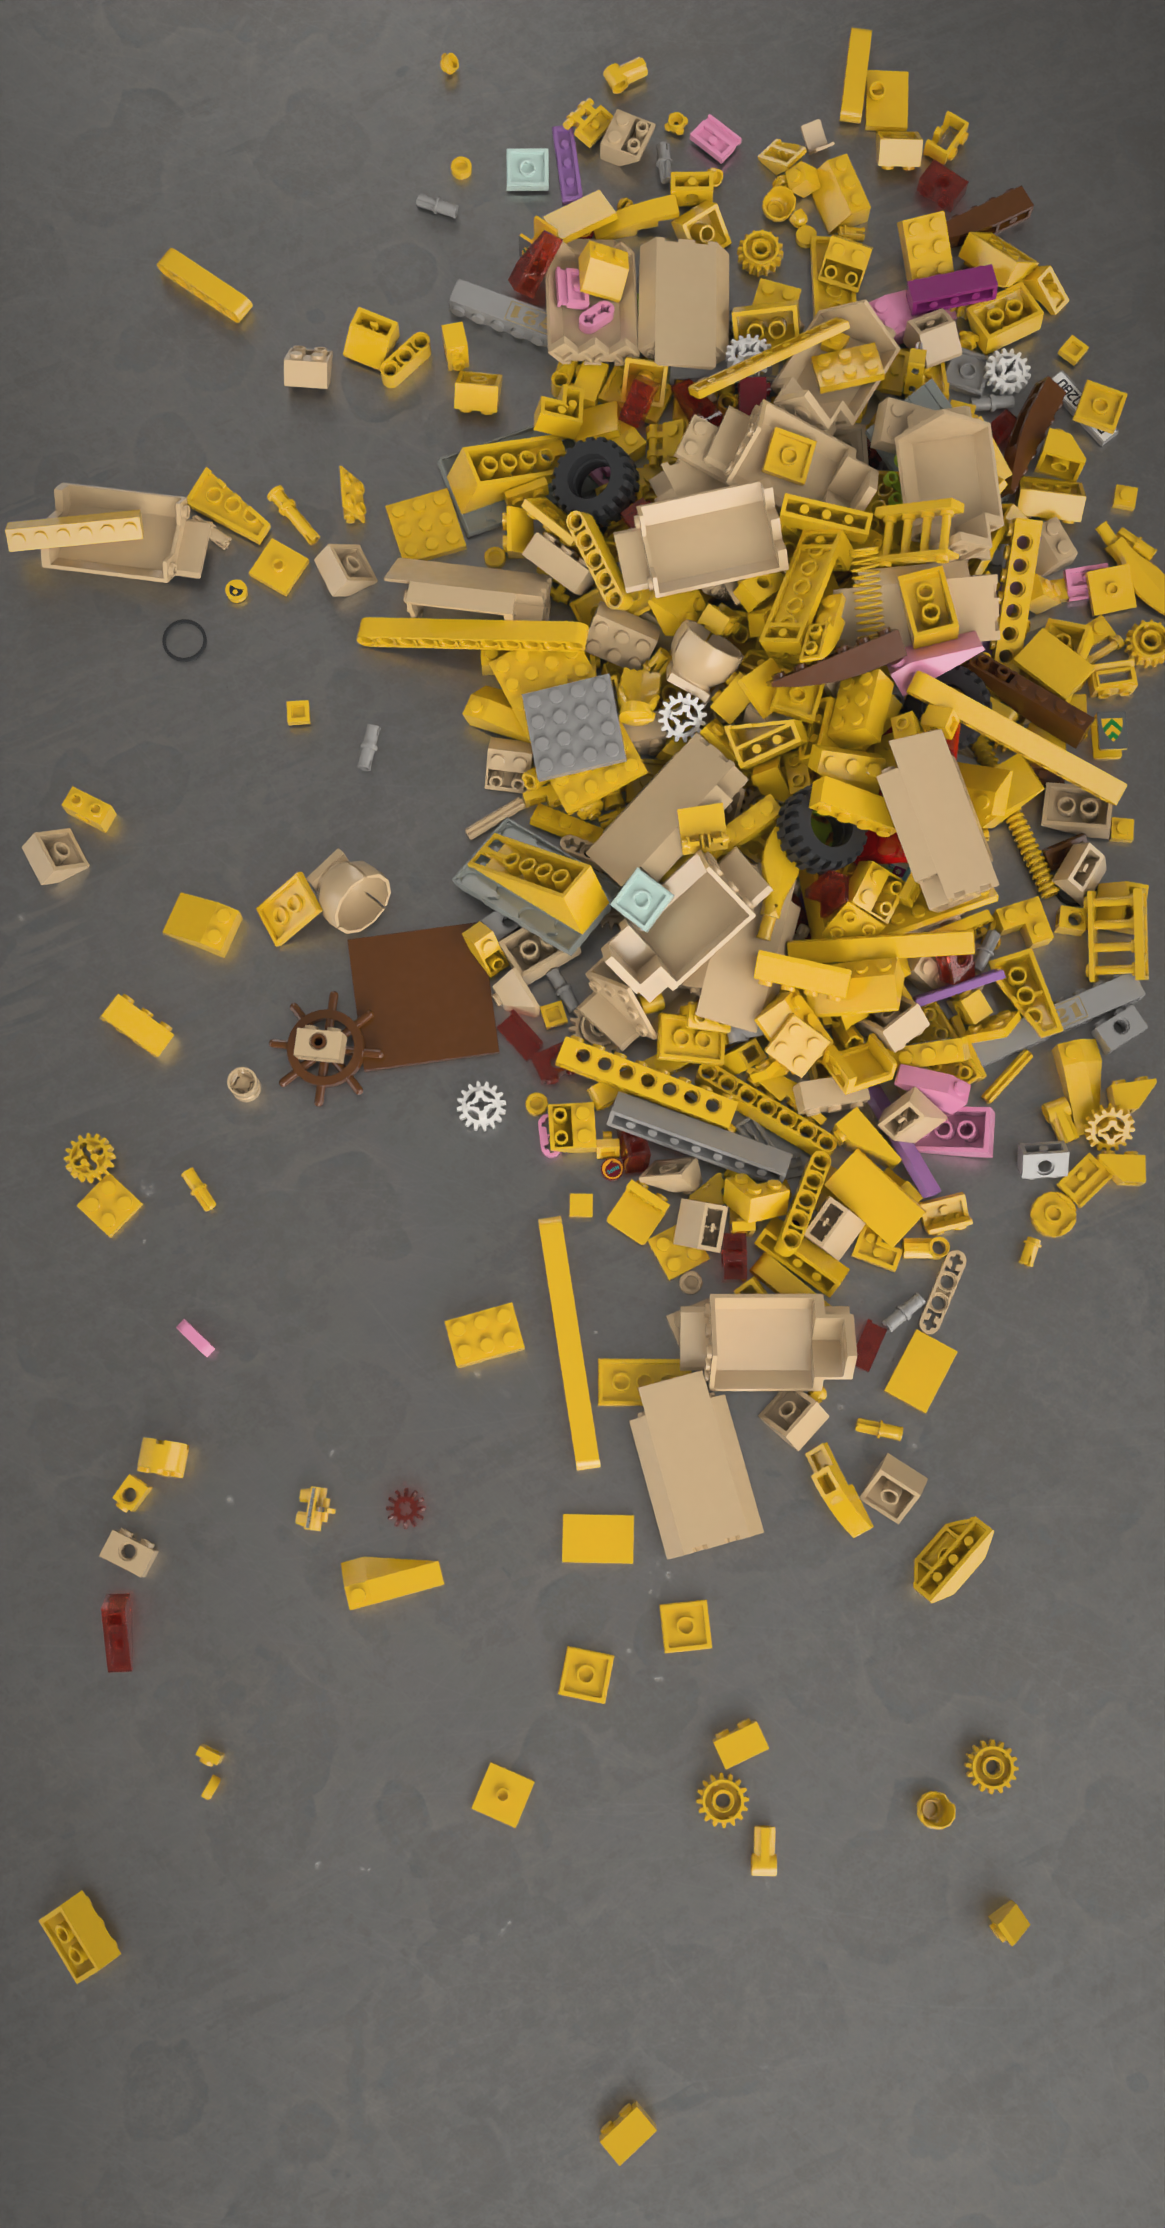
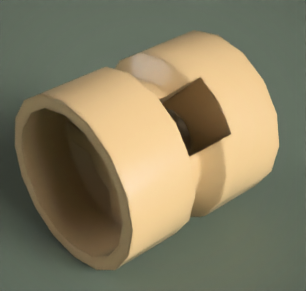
[227,1067,261,1102]

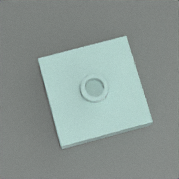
[506,148,549,191]
[610,867,675,933]

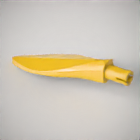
[1095,520,1165,615]
[756,826,800,941]

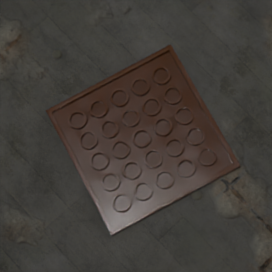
[347,922,500,1072]

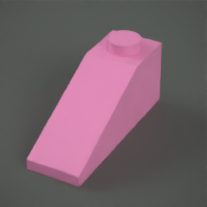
[894,1064,971,1115]

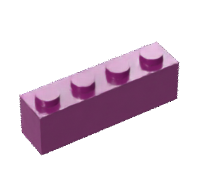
[906,264,998,316]

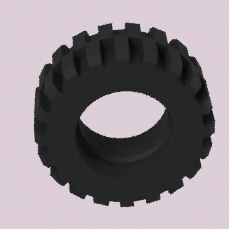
[552,437,640,528]
[903,666,992,750]
[776,784,868,875]

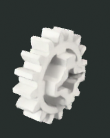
[725,334,771,377]
[983,348,1031,395]
[658,692,707,742]
[457,1081,506,1131]

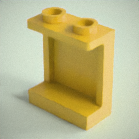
[822,1033,897,1095]

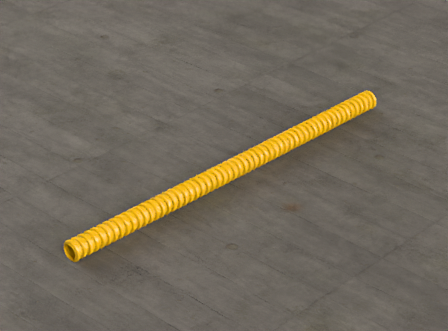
[960,723,1060,899]

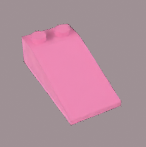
[869,290,958,345]
[887,631,985,696]
[914,1107,995,1158]

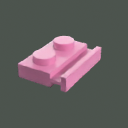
[690,114,742,164]
[555,267,590,310]
[1063,563,1108,602]

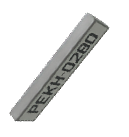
[1052,370,1119,447]

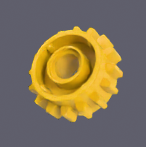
[737,229,784,277]
[1124,619,1165,668]
[964,1739,1019,1794]
[696,1772,749,1828]

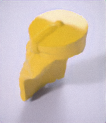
[617,667,662,726]

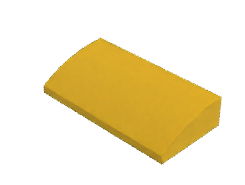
[824,1149,927,1248]

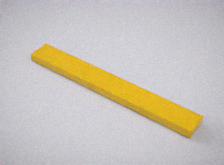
[688,317,850,399]
[787,929,975,963]

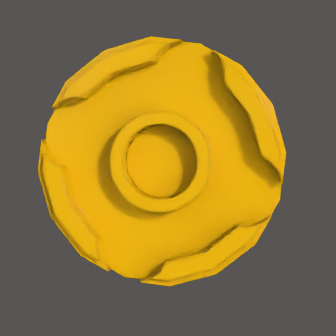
[1030,1192,1077,1238]

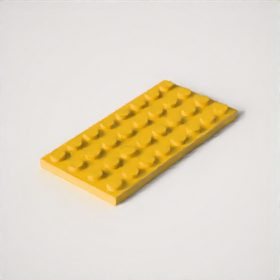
[489,620,648,816]

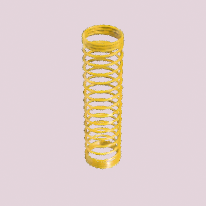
[849,546,885,639]

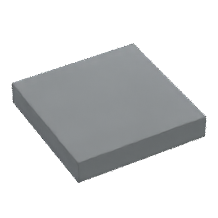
[946,347,989,398]

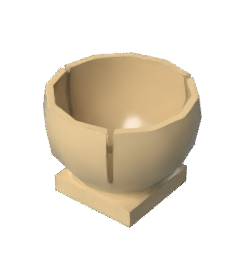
[666,619,744,703]
[306,848,391,934]

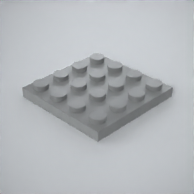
[522,674,627,782]

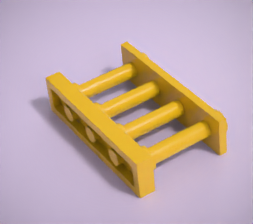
[870,498,965,568]
[1084,888,1149,982]

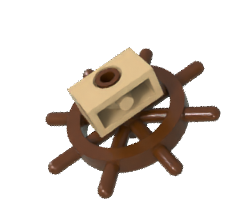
[269,991,384,1107]

